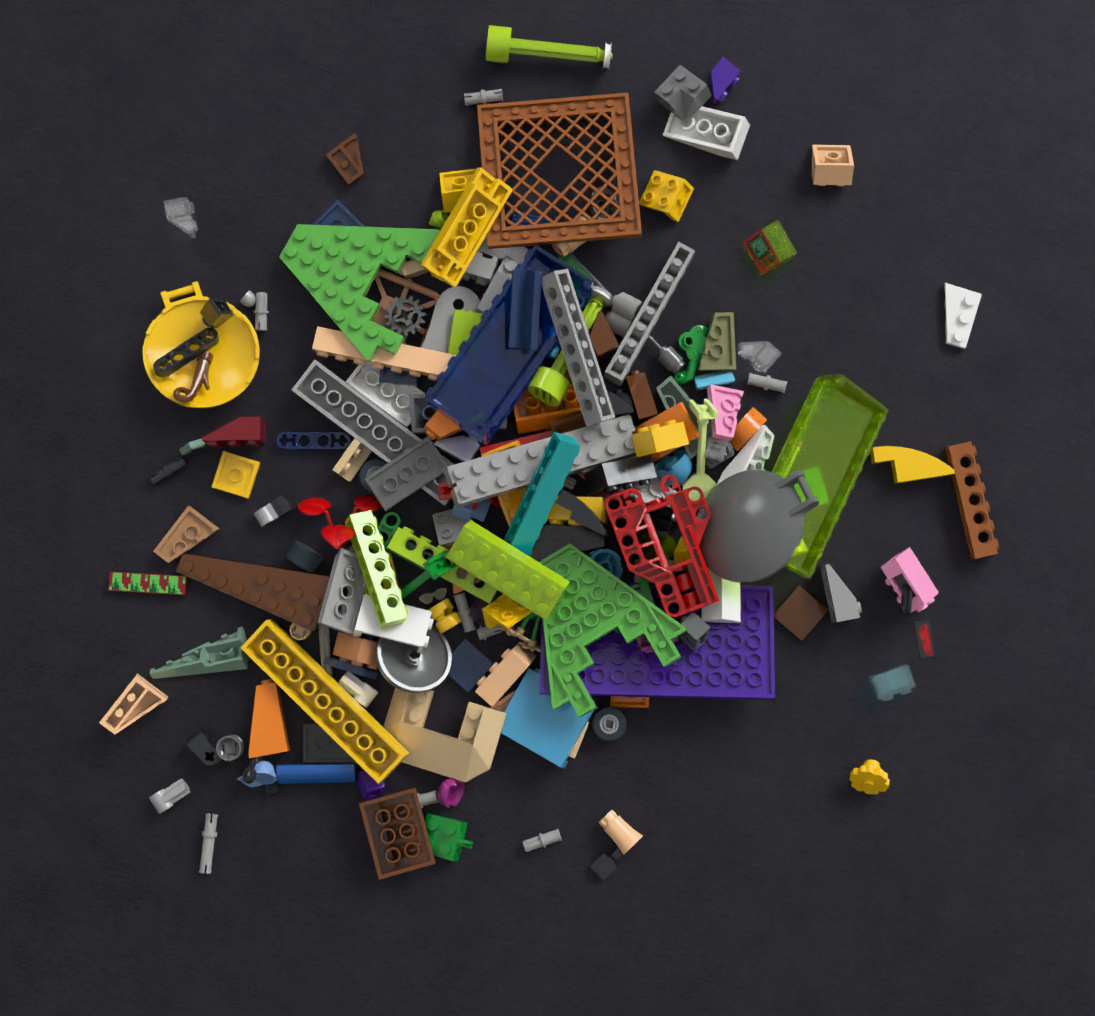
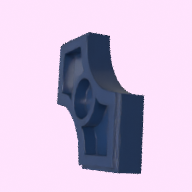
[324,656,378,680]

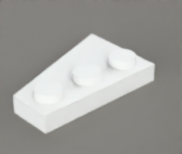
[944,283,982,349]

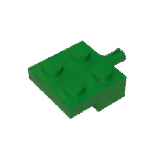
[425,813,473,861]

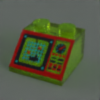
[743,220,797,275]

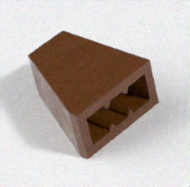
[625,370,658,423]

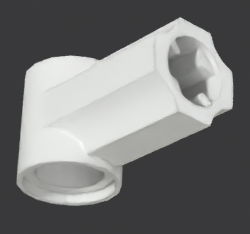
[339,671,379,708]

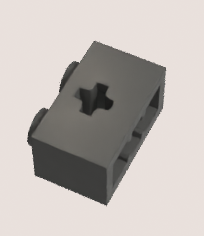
[678,612,710,652]

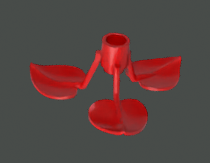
[297,495,382,550]

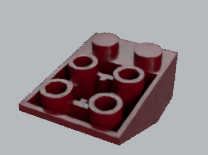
[202,416,266,448]

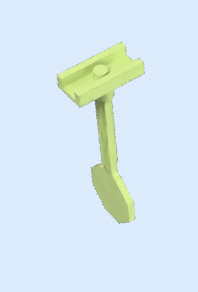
[682,399,718,501]

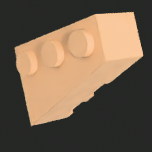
[475,641,537,707]
[99,674,168,734]

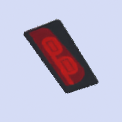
[914,620,935,658]

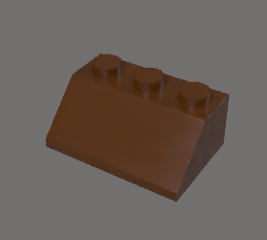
[590,311,619,363]

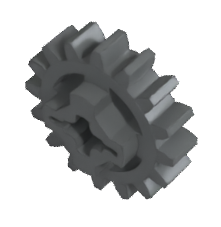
[384,295,426,337]

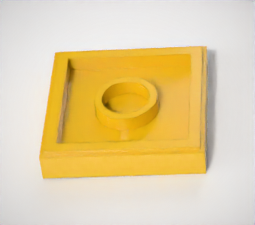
[212,451,260,499]

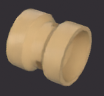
[290,623,311,640]

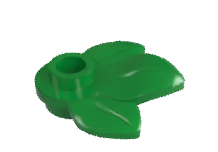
[678,325,708,363]

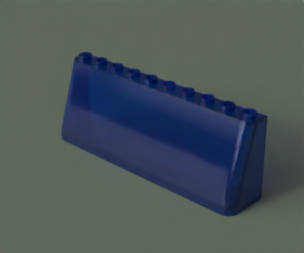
[425,245,594,445]

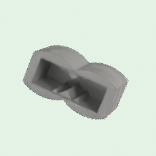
[605,292,643,338]

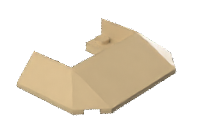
[384,688,507,782]

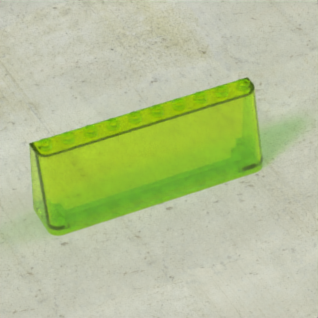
[772,374,889,578]

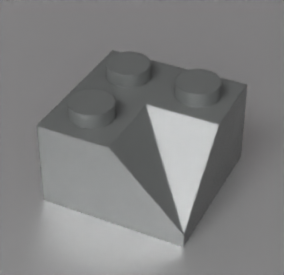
[655,65,711,123]

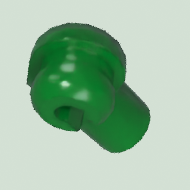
[674,361,698,384]

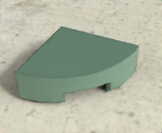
[179,438,206,455]

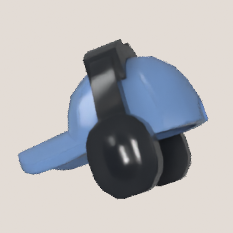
[237,756,279,796]

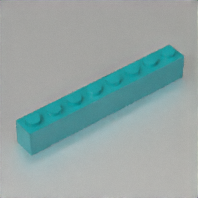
[504,432,581,556]

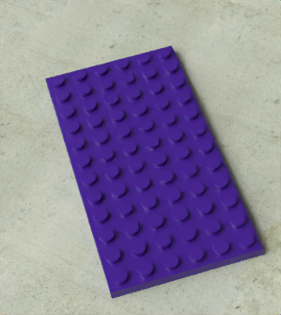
[540,582,775,700]

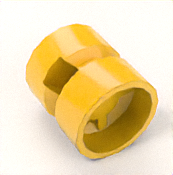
[428,598,462,634]

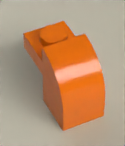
[728,407,767,451]

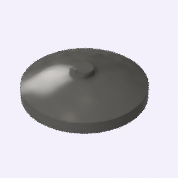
[375,624,452,694]

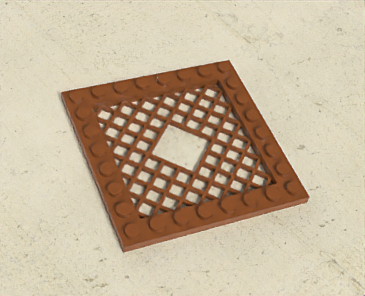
[477,93,642,249]

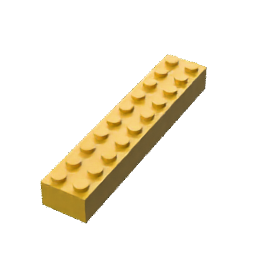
[241,619,409,784]

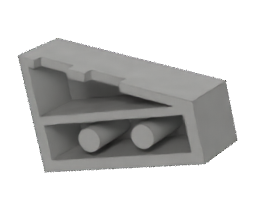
[461,252,499,287]

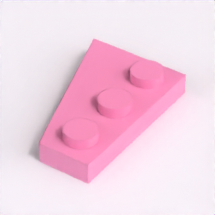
[707,385,744,441]

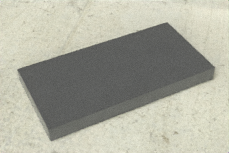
[364,437,448,511]

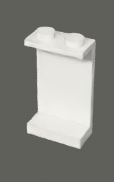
[353,594,434,653]

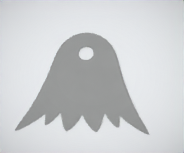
[421,286,490,353]

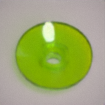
[638,532,676,561]

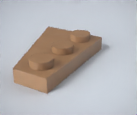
[153,505,220,563]

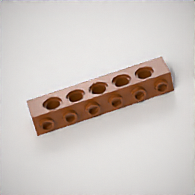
[945,441,999,559]

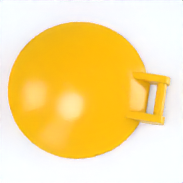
[143,281,260,408]

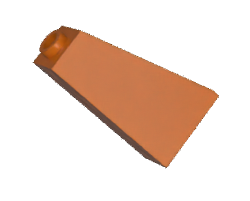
[248,679,290,758]

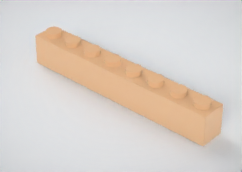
[312,326,469,385]

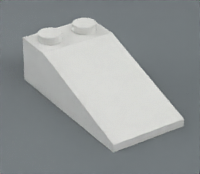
[663,107,750,160]

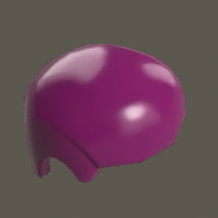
[437,778,465,808]

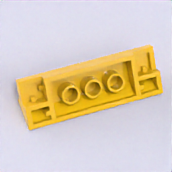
[420,168,513,287]

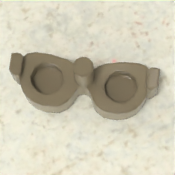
[419,588,447,604]

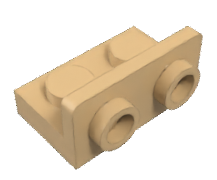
[332,438,372,482]

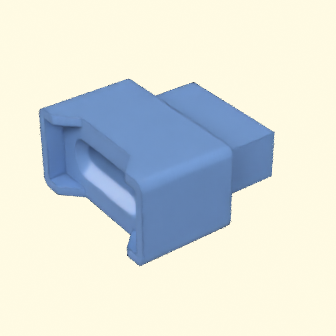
[451,500,491,522]

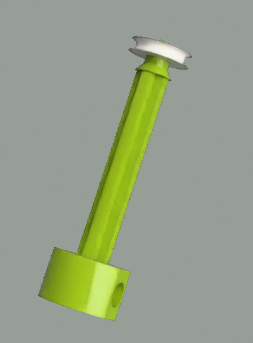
[486,25,613,70]
[528,285,614,407]

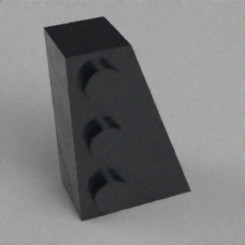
[584,455,657,496]

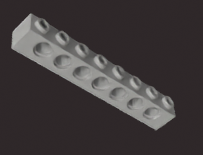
[604,242,695,386]
[541,269,615,427]

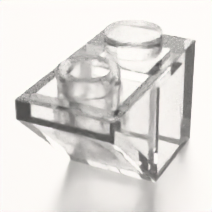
[163,197,198,238]
[736,341,782,373]

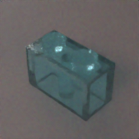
[869,664,916,702]

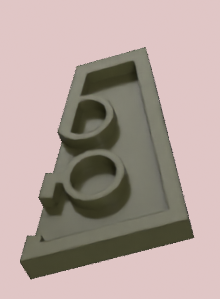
[698,312,736,371]

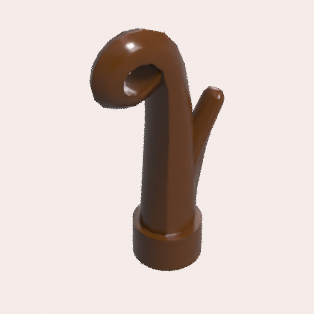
[173,351,214,403]

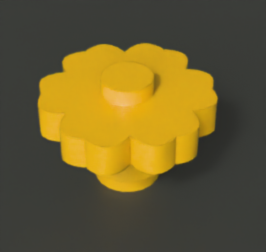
[849,759,890,794]

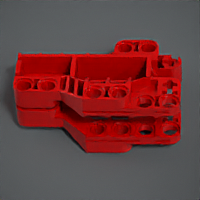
[605,475,719,617]

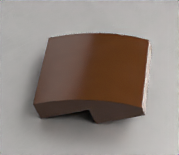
[773,585,828,640]

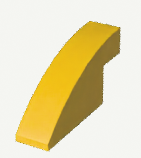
[870,446,955,484]

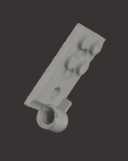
[317,546,366,635]

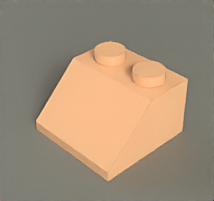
[812,145,854,186]

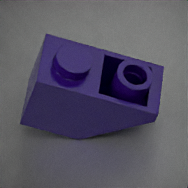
[709,57,741,105]

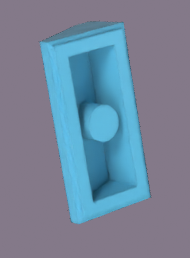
[694,370,735,391]

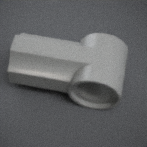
[149,779,191,814]

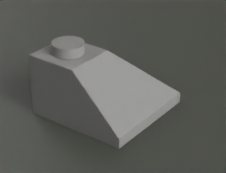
[434,435,481,462]

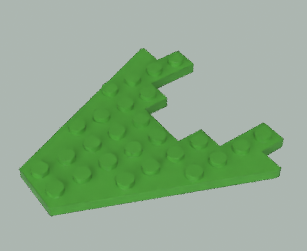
[279,224,440,363]
[539,543,688,718]

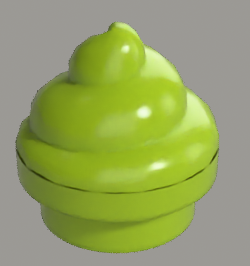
[429,210,448,229]

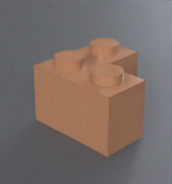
[333,632,378,670]

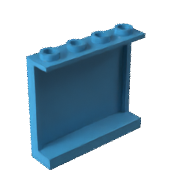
[501,668,598,768]

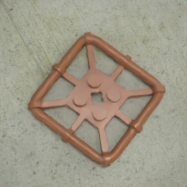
[364,269,440,347]

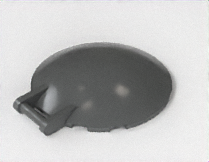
[697,470,819,583]

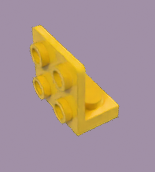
[639,170,694,222]
[482,594,532,629]

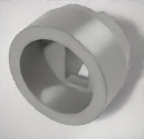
[240,290,256,307]

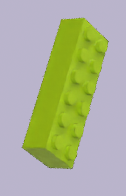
[446,520,570,620]

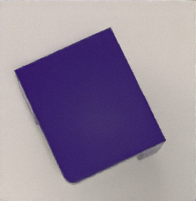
[356,770,385,801]

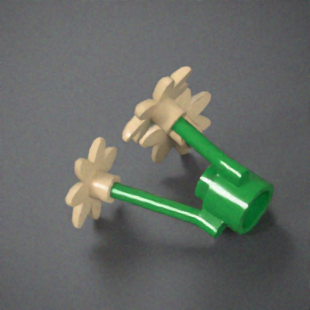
[498,612,541,652]

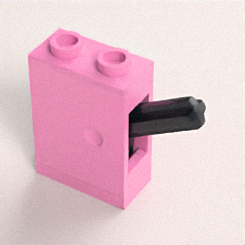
[881,547,939,614]

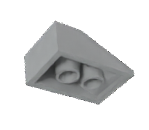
[476,255,534,326]
[820,564,862,622]

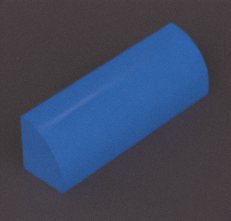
[276,763,357,784]

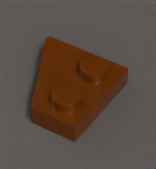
[326,133,364,186]

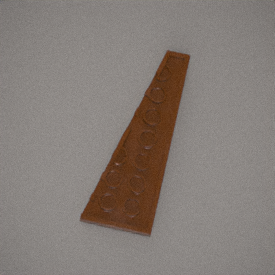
[176,554,330,631]

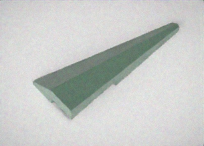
[150,627,249,679]

